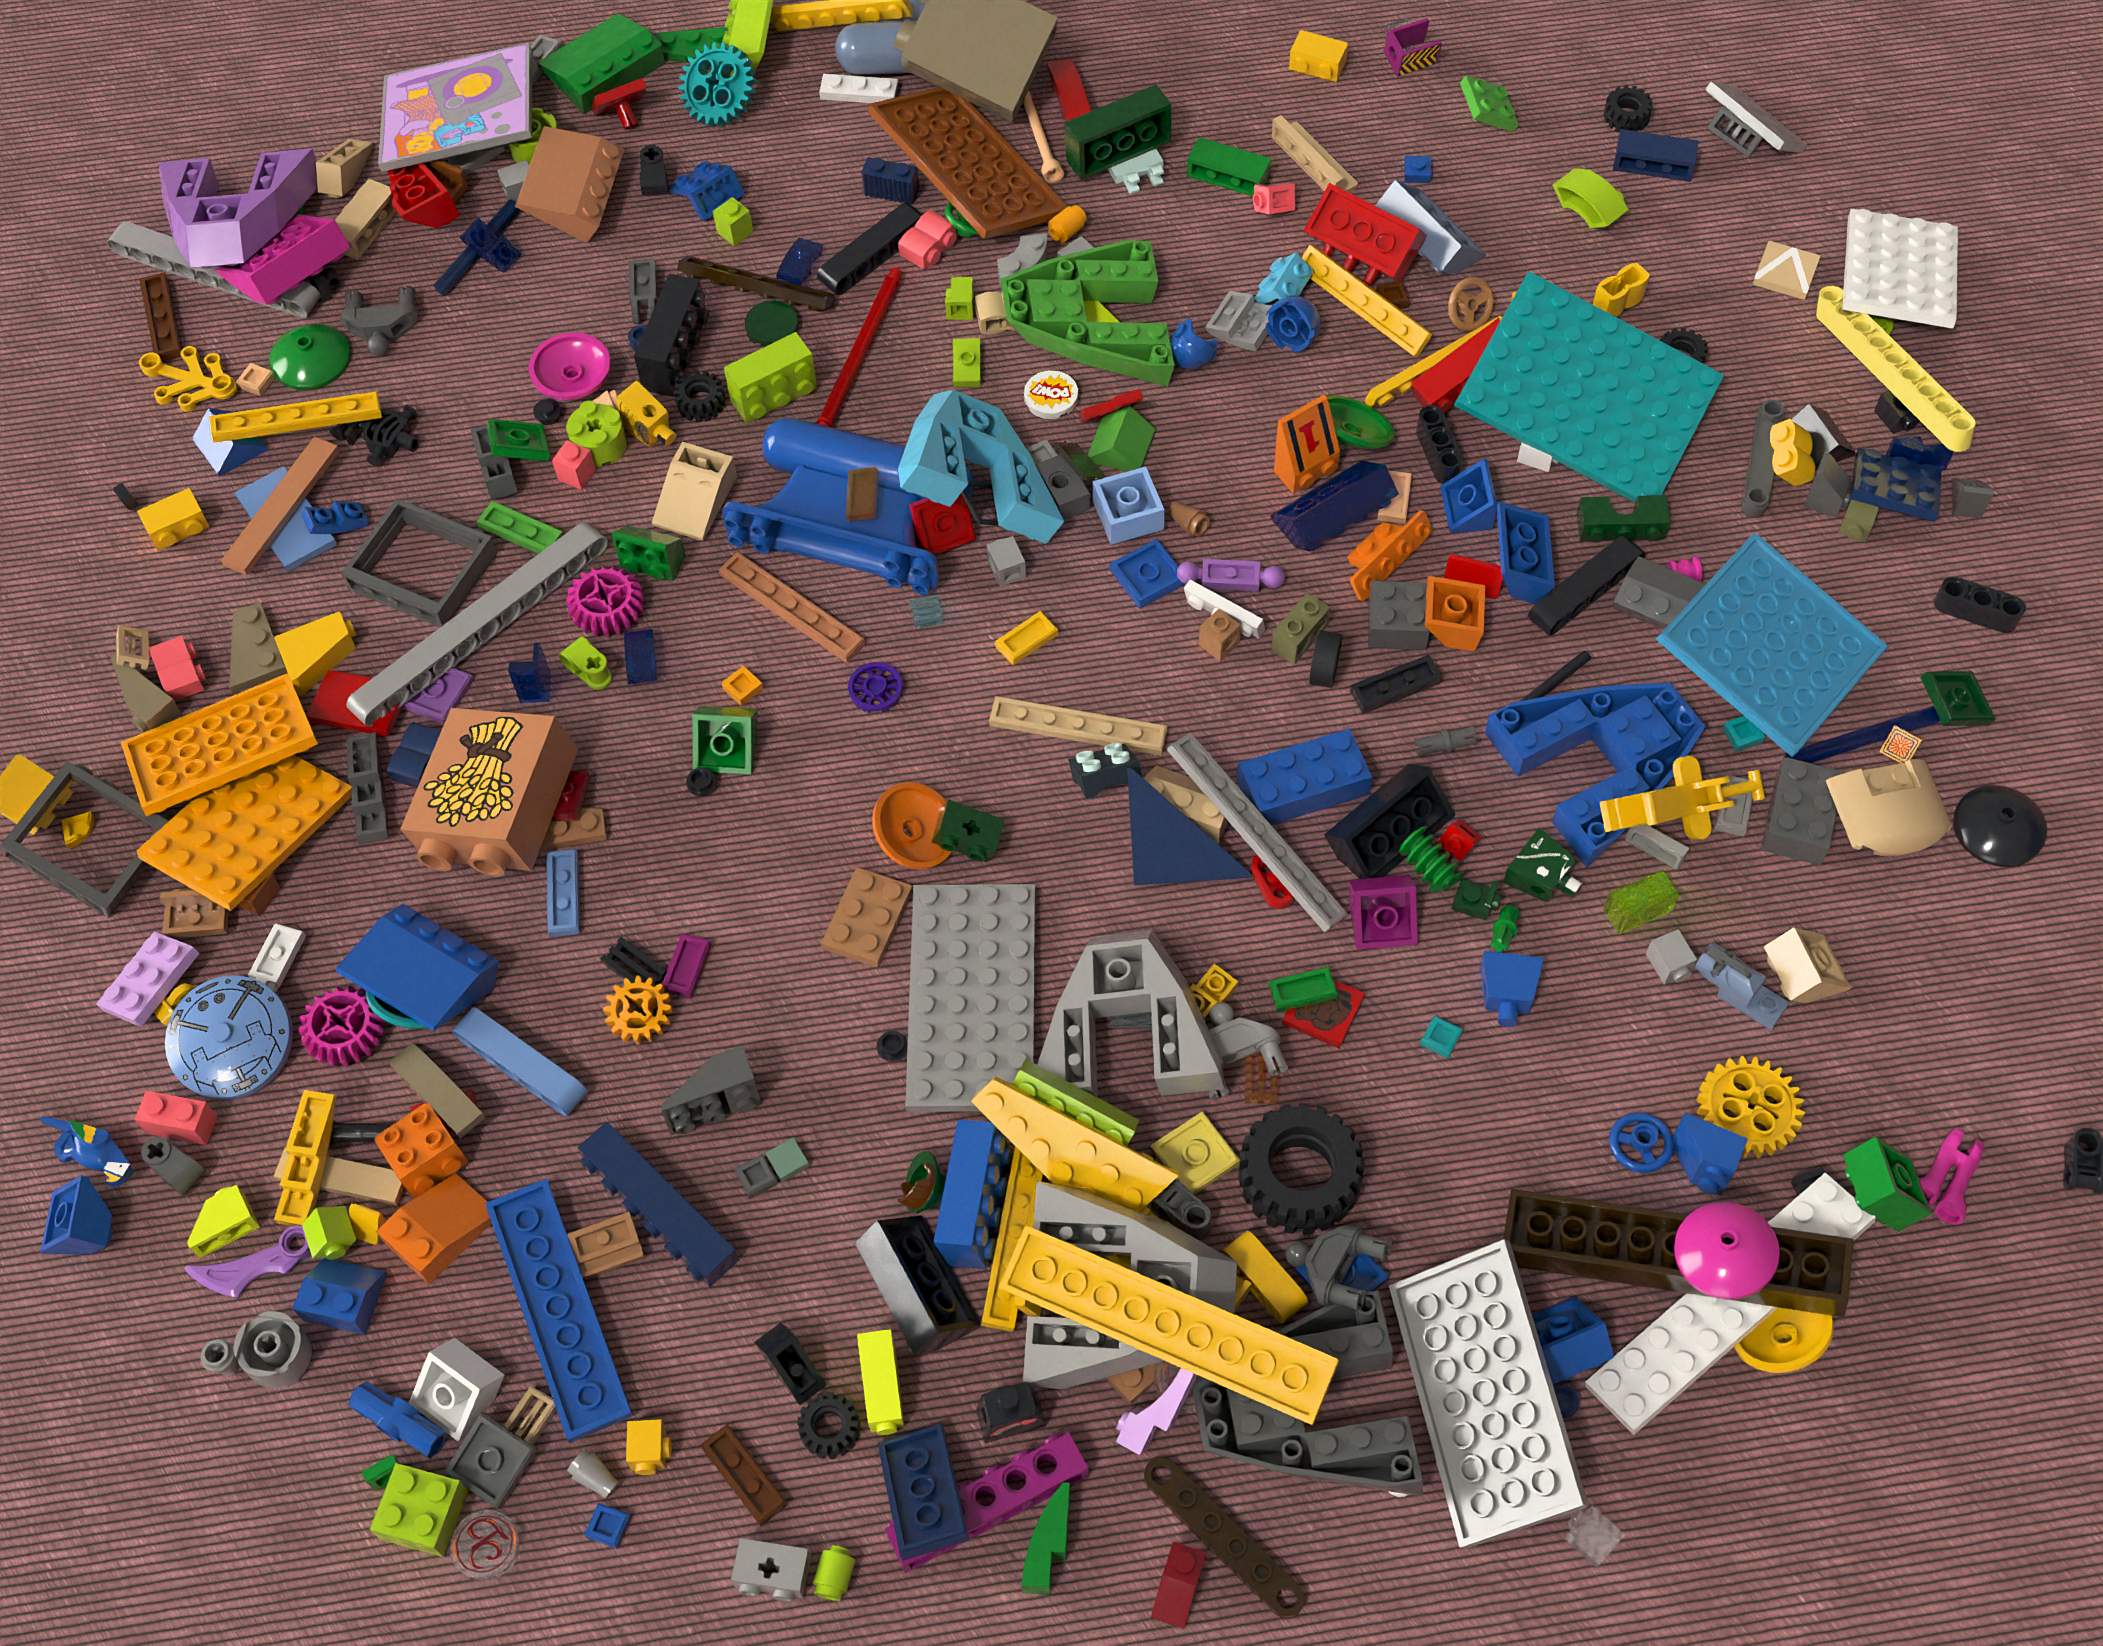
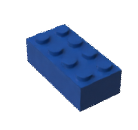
[1236,728,1372,825]
[933,1120,1012,1269]

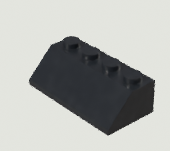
[1324,764,1455,879]
[855,1215,981,1355]

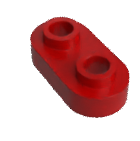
[1251,855,1294,909]

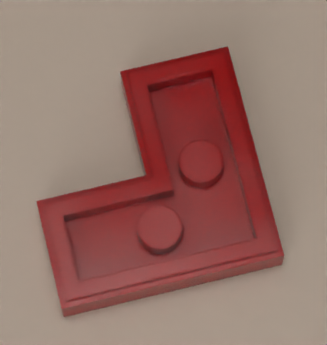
[1079,389,1143,423]

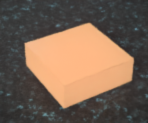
[236,363,275,396]

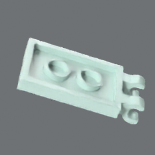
[1108,149,1164,194]

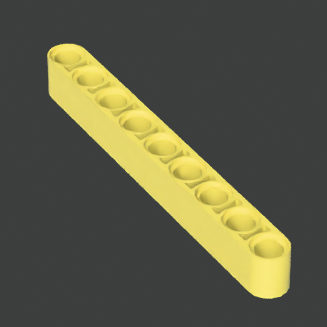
[1816,286,1975,452]

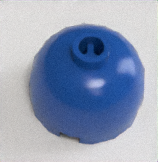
[1266,296,1321,352]

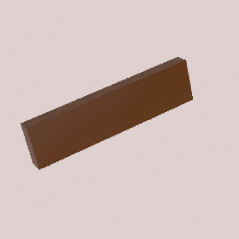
[139,272,182,362]

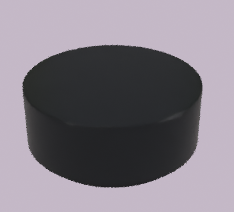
[113,482,139,510]

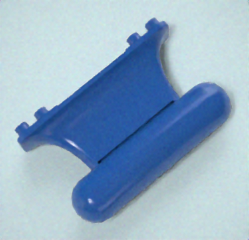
[722,418,974,595]

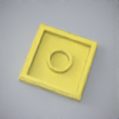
[1150,1111,1240,1195]

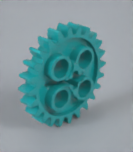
[678,42,758,127]

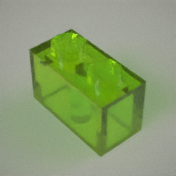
[1603,870,1679,934]

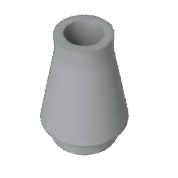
[201,1339,239,1376]
[567,1449,620,1499]

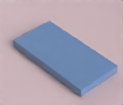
[234,466,337,572]

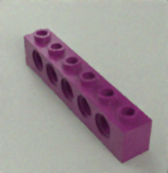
[885,1432,1089,1574]

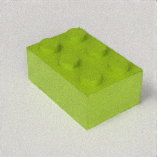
[724,332,817,423]

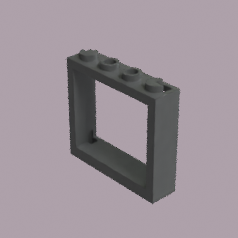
[341,498,498,628]
[0,761,171,918]

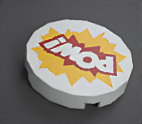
[1024,370,1078,419]

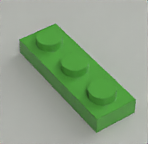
[477,501,563,554]

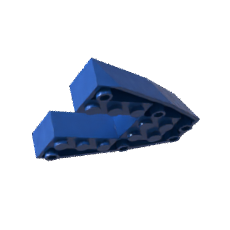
[1485,682,1706,868]

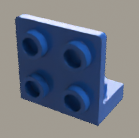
[668,161,745,221]

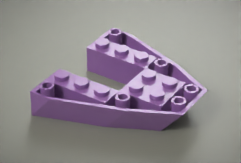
[159,148,318,268]

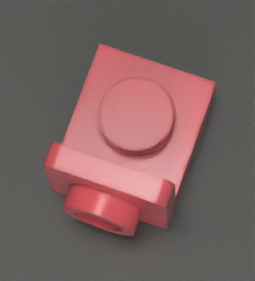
[1253,182,1295,214]

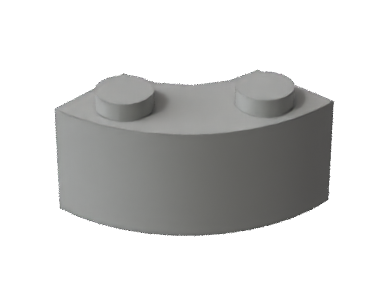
[997,233,1048,293]

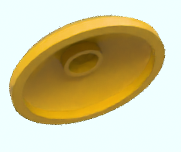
[1734,1307,1834,1373]

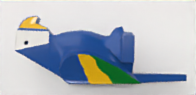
[40,1116,134,1187]

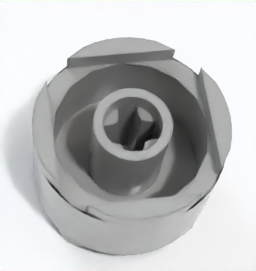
[233,1311,312,1388]

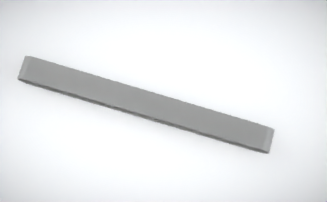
[346,522,608,727]

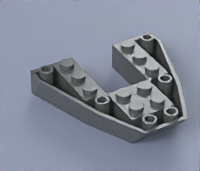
[1192,1290,1423,1496]

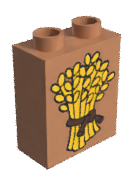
[400,708,579,877]

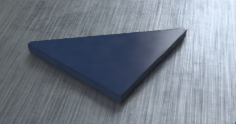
[1127,768,1251,885]

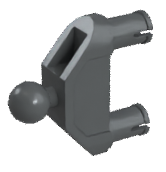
[340,285,418,356]
[1285,1225,1392,1311]

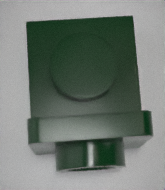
[1451,879,1502,921]

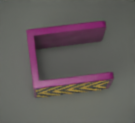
[1383,18,1442,77]

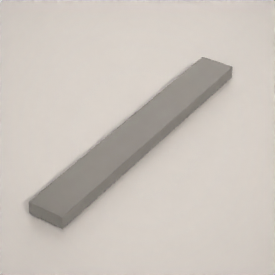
[1167,733,1348,933]

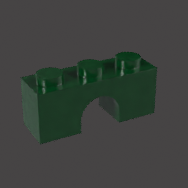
[1576,495,1670,542]

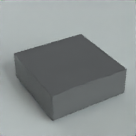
[734,1154,778,1199]

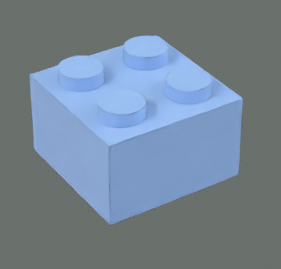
[1093,467,1164,545]

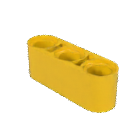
[1221,1231,1309,1324]

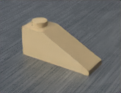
[316,139,373,198]

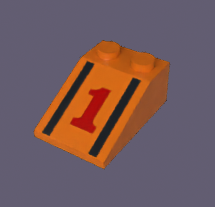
[1274,395,1340,494]

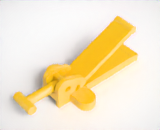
[1600,756,1765,840]

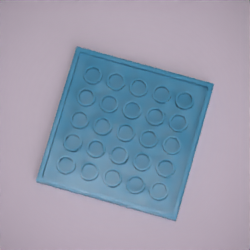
[1656,532,1888,757]

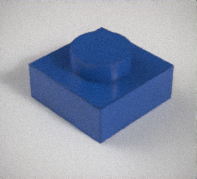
[1404,156,1431,183]

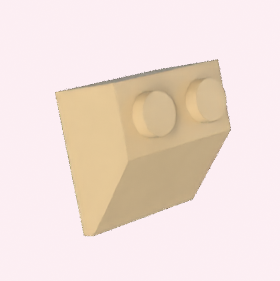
[1764,928,1851,1003]

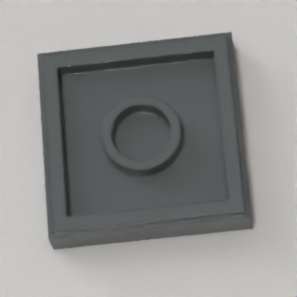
[444,1413,538,1509]

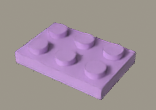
[96,931,200,1027]

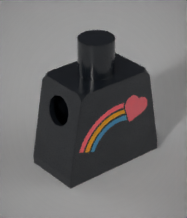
[976,1382,1047,1443]

